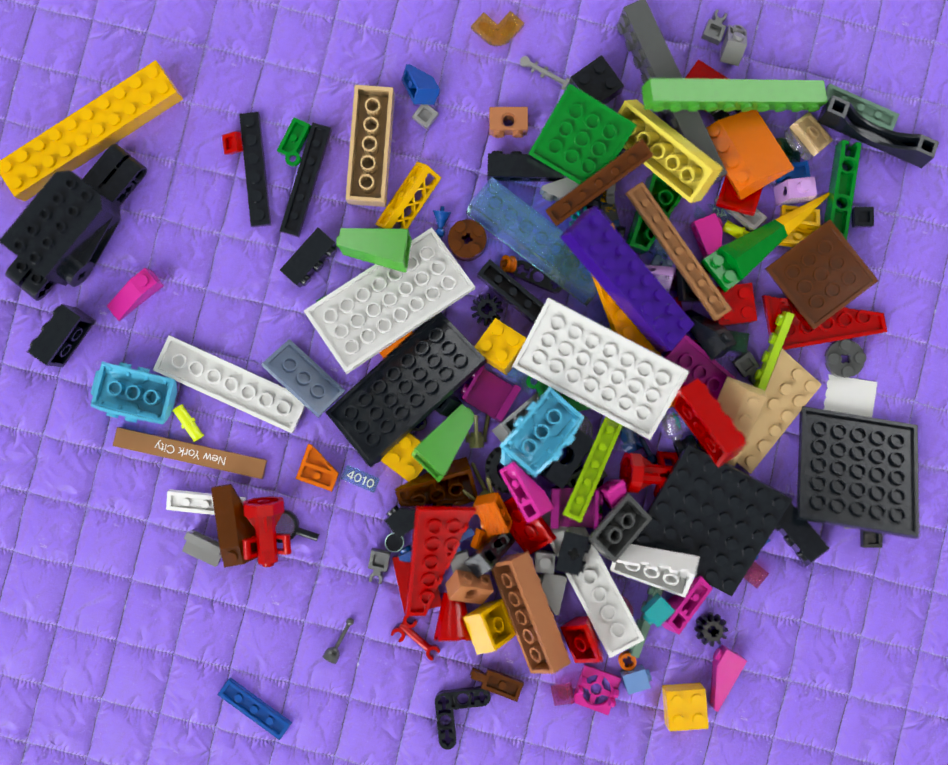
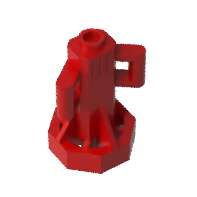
[619,451,678,497]
[242,496,291,567]

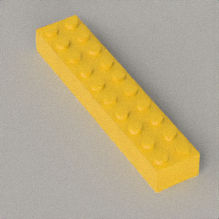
[0,60,183,201]

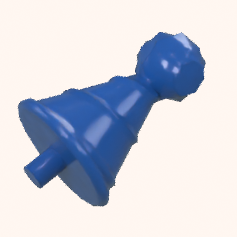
[433,206,451,238]

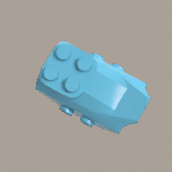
[90,361,177,424]
[500,386,585,477]

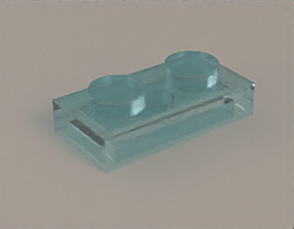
[499,367,537,396]

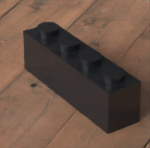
[487,151,564,182]
[477,259,544,324]

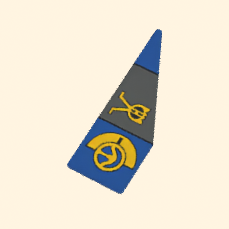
[600,191,620,226]

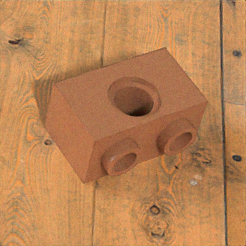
[489,107,528,138]
[445,570,494,604]

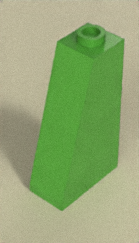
[336,228,412,272]
[411,404,474,482]

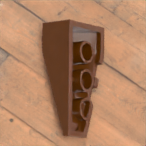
[395,457,478,506]
[211,484,257,568]

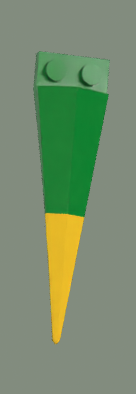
[701,193,830,292]

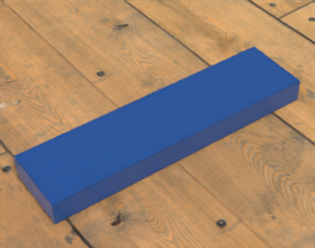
[217,677,292,740]

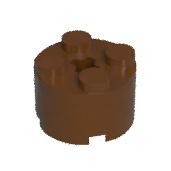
[448,219,487,261]

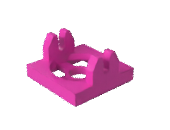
[571,664,621,715]

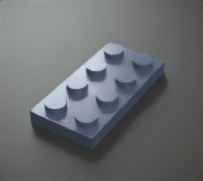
[262,339,345,418]

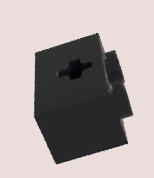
[555,531,591,576]

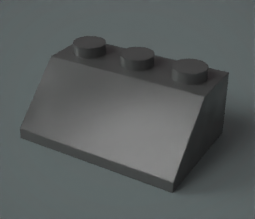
[589,493,652,563]

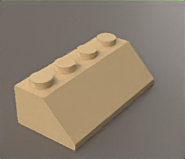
[697,377,767,466]

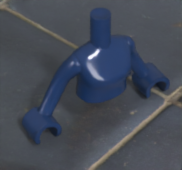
[620,426,658,464]

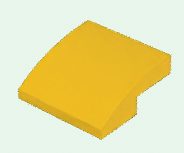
[778,205,820,247]

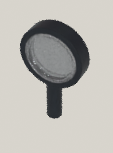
[275,509,320,543]

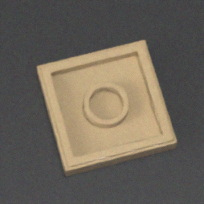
[789,112,833,156]

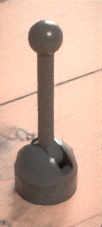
[323,618,354,664]

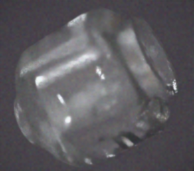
[659,411,687,441]

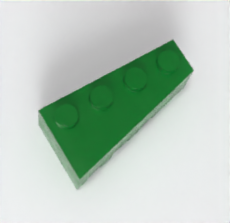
[626,173,682,255]

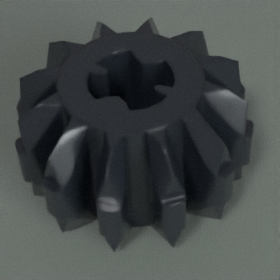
[471,293,503,326]
[694,612,728,647]

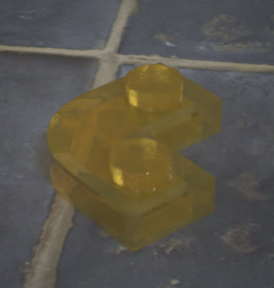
[471,11,524,46]

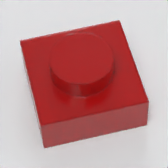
[222,132,243,155]

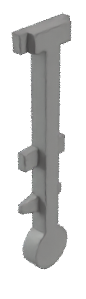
[520,56,570,90]

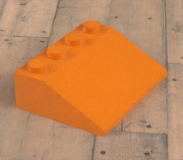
[706,110,794,200]

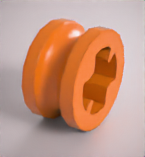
[500,255,517,273]
[618,651,637,671]

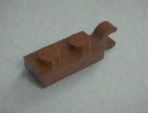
[470,667,524,702]

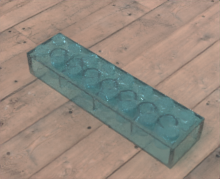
[466,177,598,306]

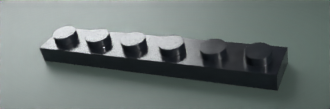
[239,112,271,227]
[280,122,332,238]

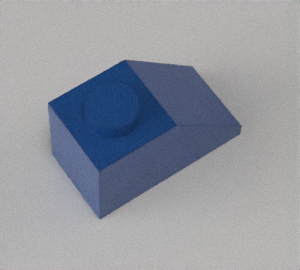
[401,64,440,105]

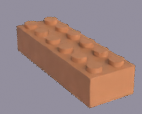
[491,552,571,674]

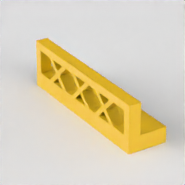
[375,162,441,229]

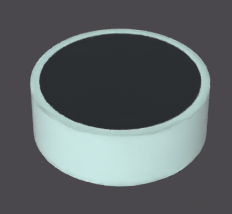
[385,532,404,552]

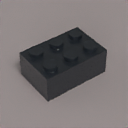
[27,304,96,367]

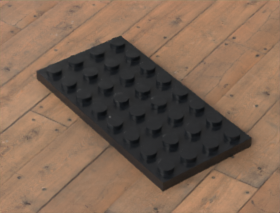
[325,312,487,467]

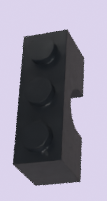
[539,428,595,489]

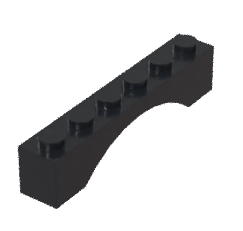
[817,95,939,168]

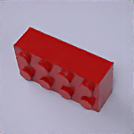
[672,378,747,467]

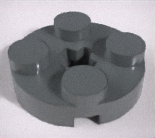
[824,339,866,378]

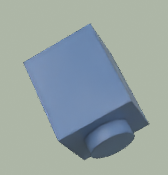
[620,664,652,695]

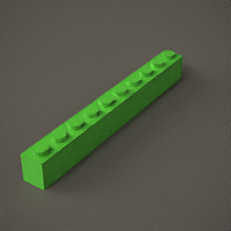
[641,78,828,112]

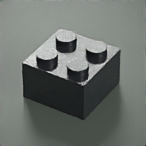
[569,55,624,105]

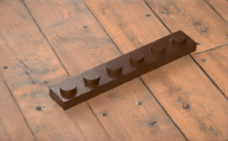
[545,139,654,226]

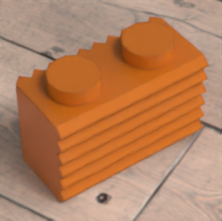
[473,492,513,537]

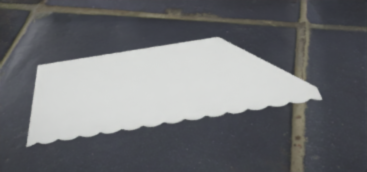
[823,374,877,417]

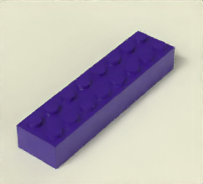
[560,206,695,353]

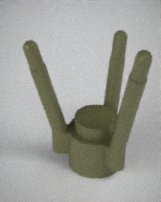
[466,415,490,448]
[462,462,494,502]

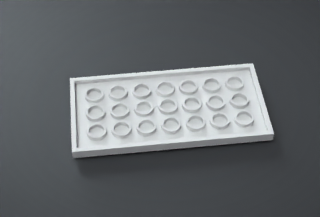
[304,228,475,374]
[512,297,689,440]

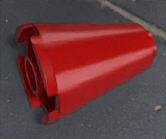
[434,592,471,641]

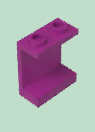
[461,365,521,423]
[550,487,603,530]

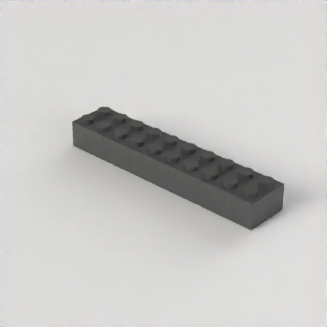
[617,0,727,185]

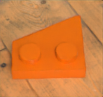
[296,444,339,492]

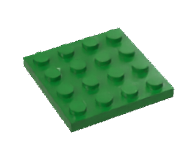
[528,83,637,184]

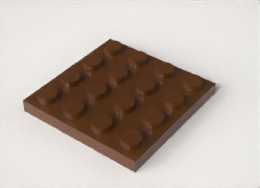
[765,220,879,329]

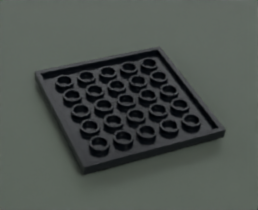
[796,406,920,539]
[631,443,793,596]

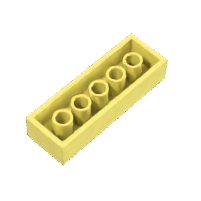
[618,99,723,203]

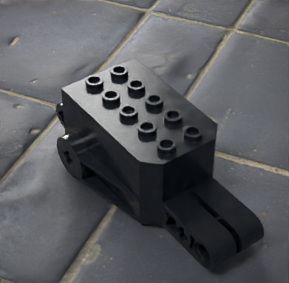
[0,144,147,301]

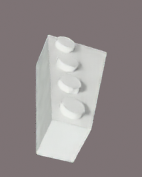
[609,544,699,598]

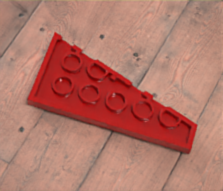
[762,295,887,350]
[405,506,476,616]

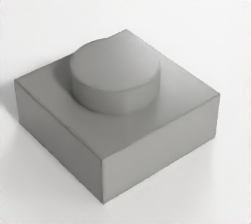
[412,105,439,130]

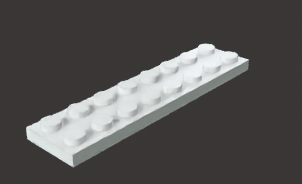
[153,336,306,433]
[541,511,645,658]

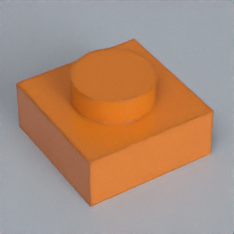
[470,528,492,549]

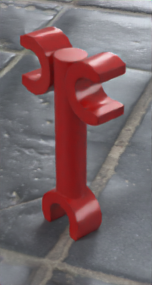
[391,614,440,661]

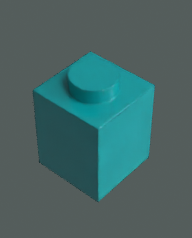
[641,593,675,628]

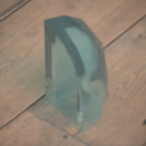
[649,239,668,260]

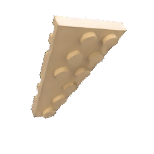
[737,348,822,474]

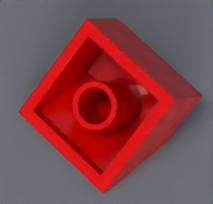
[560,616,603,663]

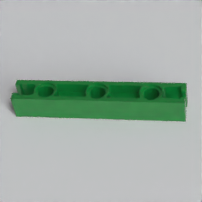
[823,140,862,240]

